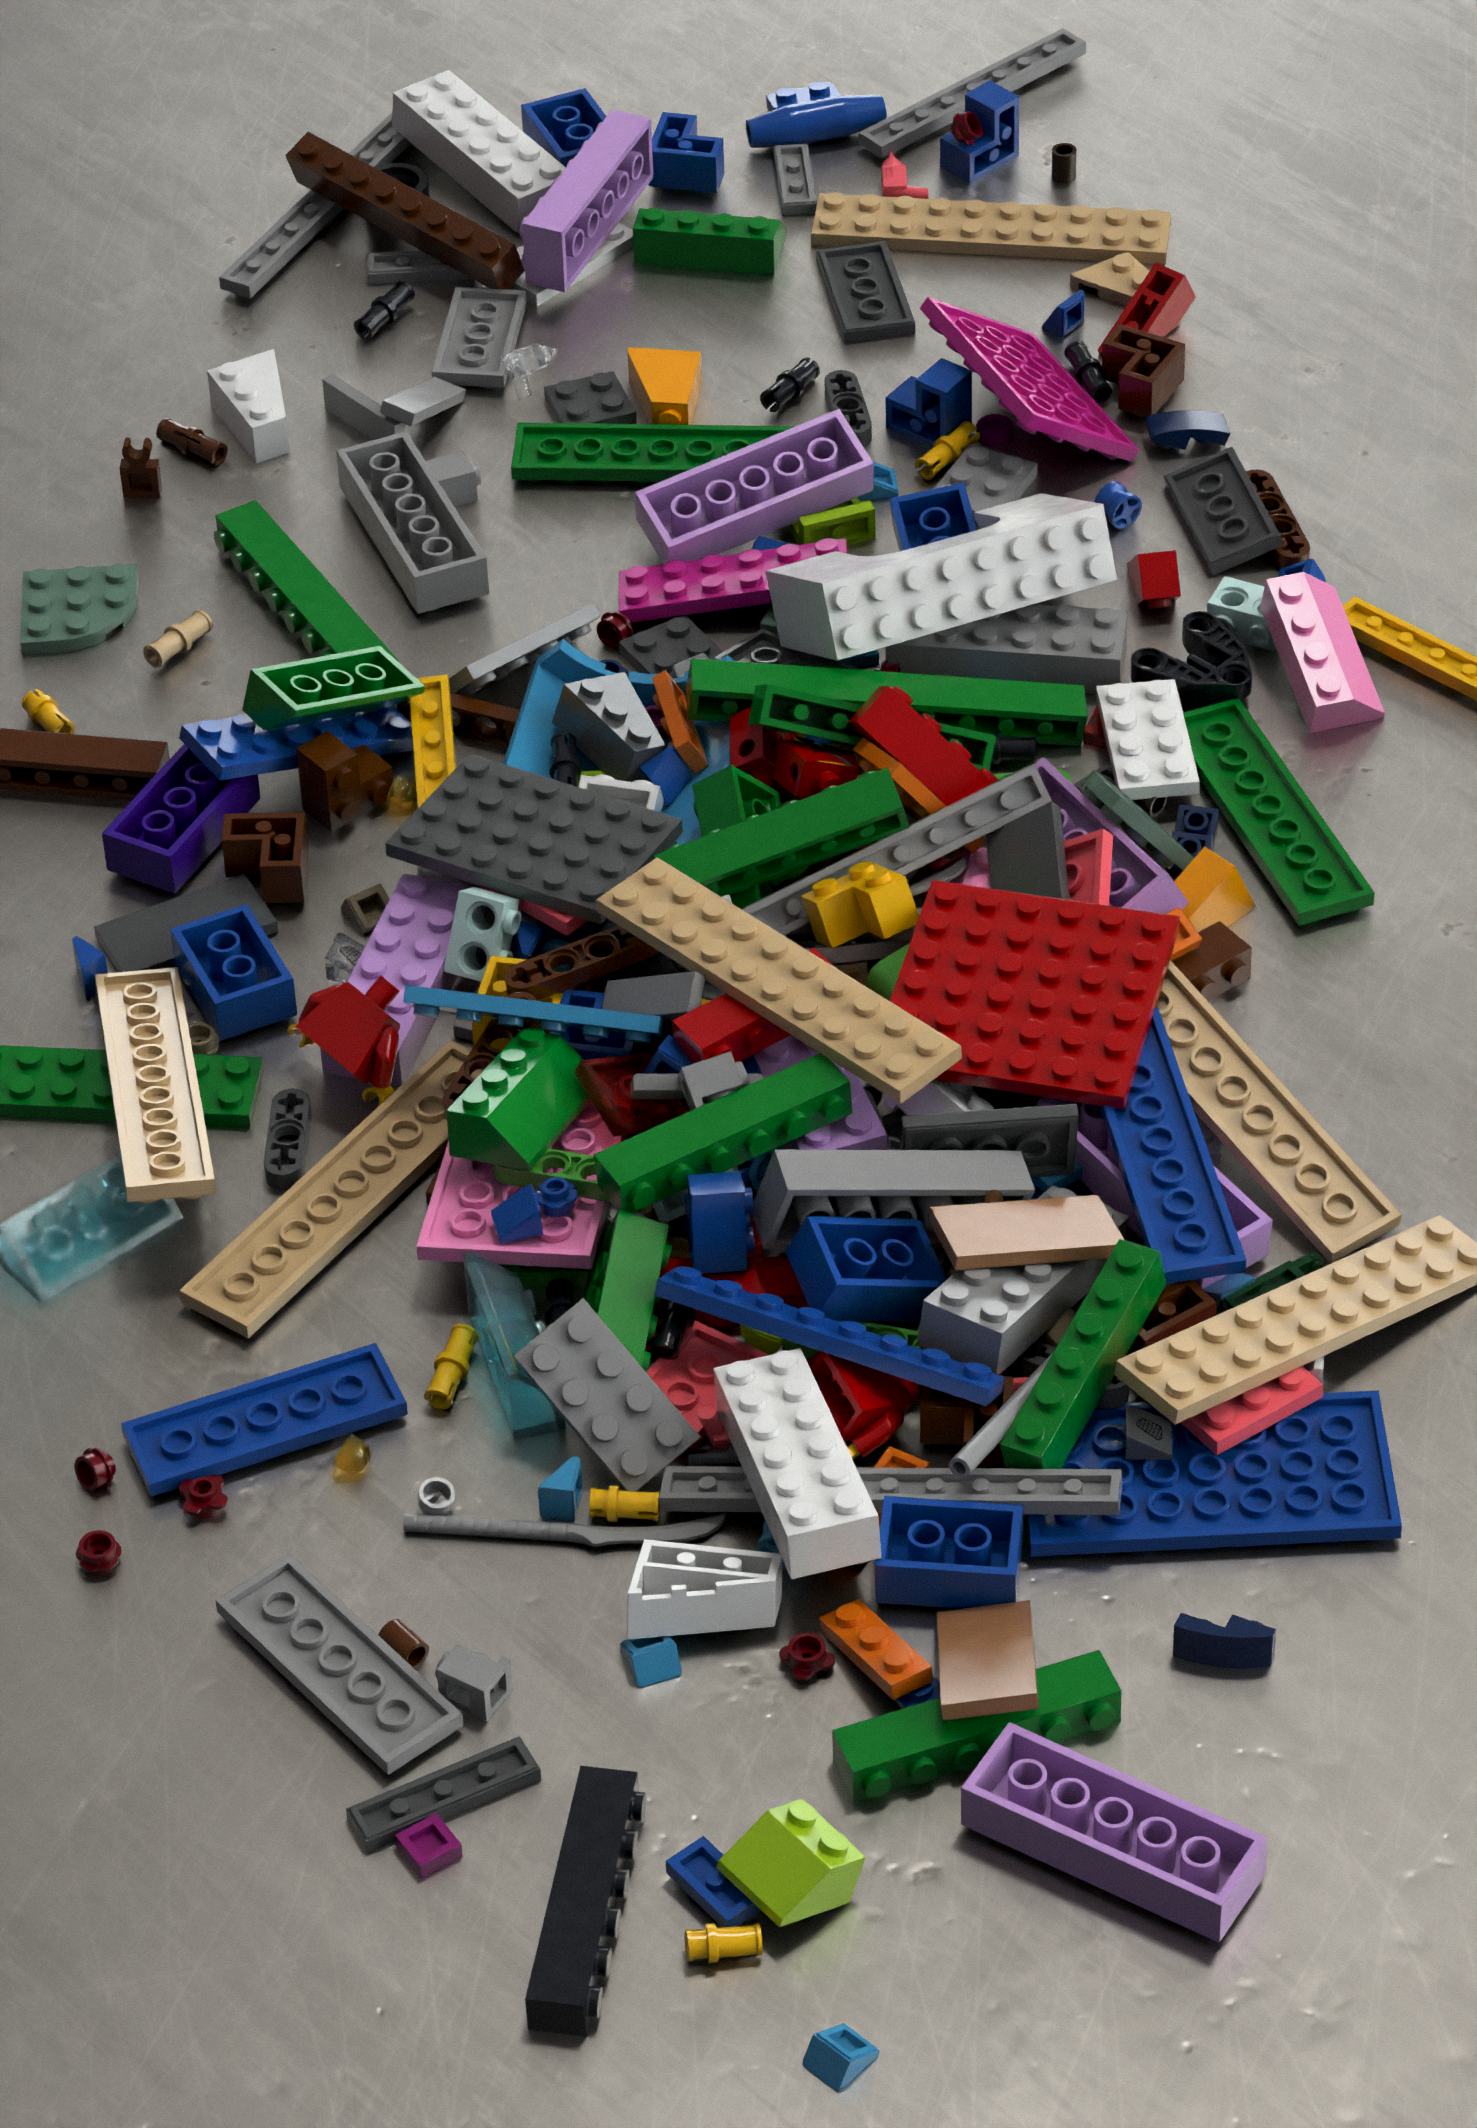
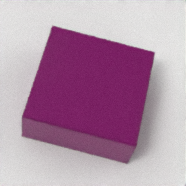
[395,1813,463,1879]

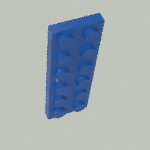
[179,706,413,781]
[121,1343,408,1497]

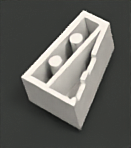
[207,349,290,464]
[627,1539,782,1640]

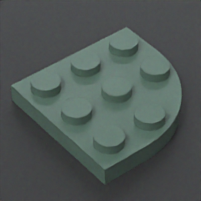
[20,564,139,655]
[1083,770,1194,871]

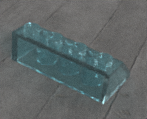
[0,1151,183,1302]
[463,1252,566,1440]

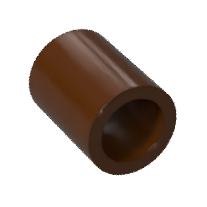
[378,1619,429,1669]

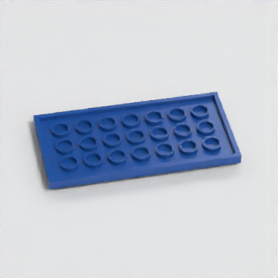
[1026,1390,1402,1557]

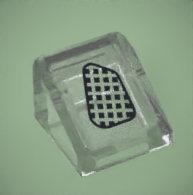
[325,932,365,983]

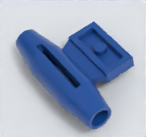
[746,81,887,148]

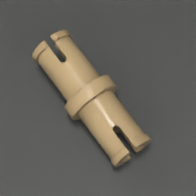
[143,610,213,668]

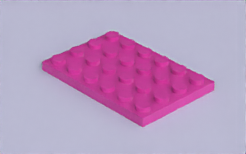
[920,297,1140,462]

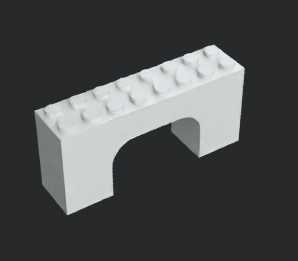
[766,493,1117,661]

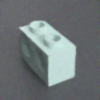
[1207,576,1278,652]
[443,887,521,982]

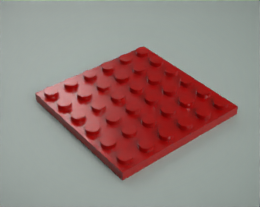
[890,880,1180,1109]

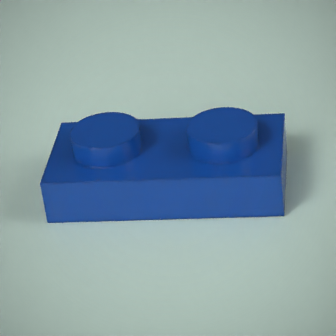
[665,1836,761,1927]

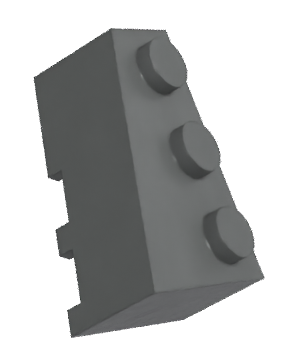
[552,672,666,782]

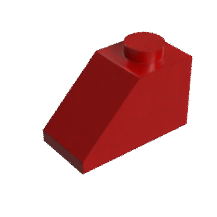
[1127,550,1181,610]

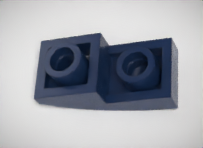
[1144,410,1230,450]
[1166,804,1220,872]
[1173,1613,1276,1669]

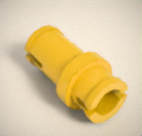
[21,689,75,734]
[589,1485,660,1522]
[684,1923,763,1964]

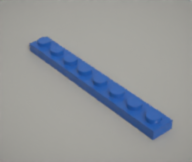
[654,1266,1005,1406]

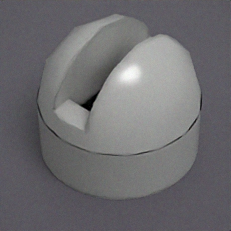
[418,1477,455,1515]

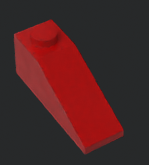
[1097,262,1196,355]

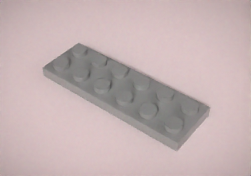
[215,1553,463,1775]

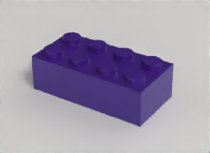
[102,744,261,894]

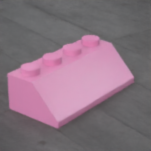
[1260,572,1385,733]

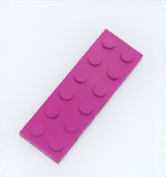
[618,538,848,623]

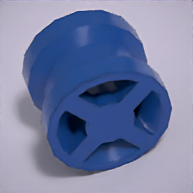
[1094,481,1142,529]

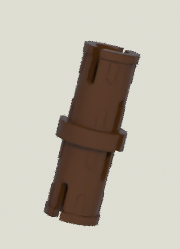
[156,417,228,466]

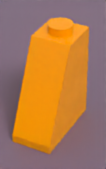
[627,347,702,425]
[1174,846,1256,932]

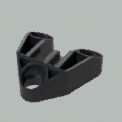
[1130,611,1252,712]

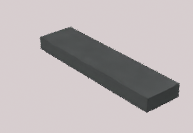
[346,1736,541,1853]

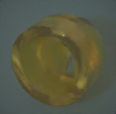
[387,775,417,810]
[332,1434,371,1474]

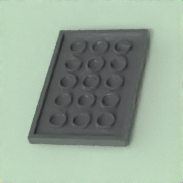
[385,754,683,925]

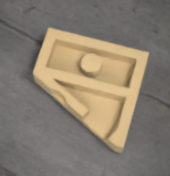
[1070,252,1149,306]

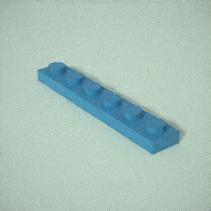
[403,985,664,1044]

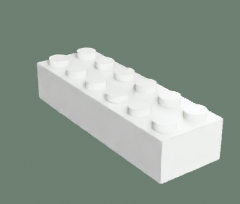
[392,70,566,233]
[713,1348,882,1579]

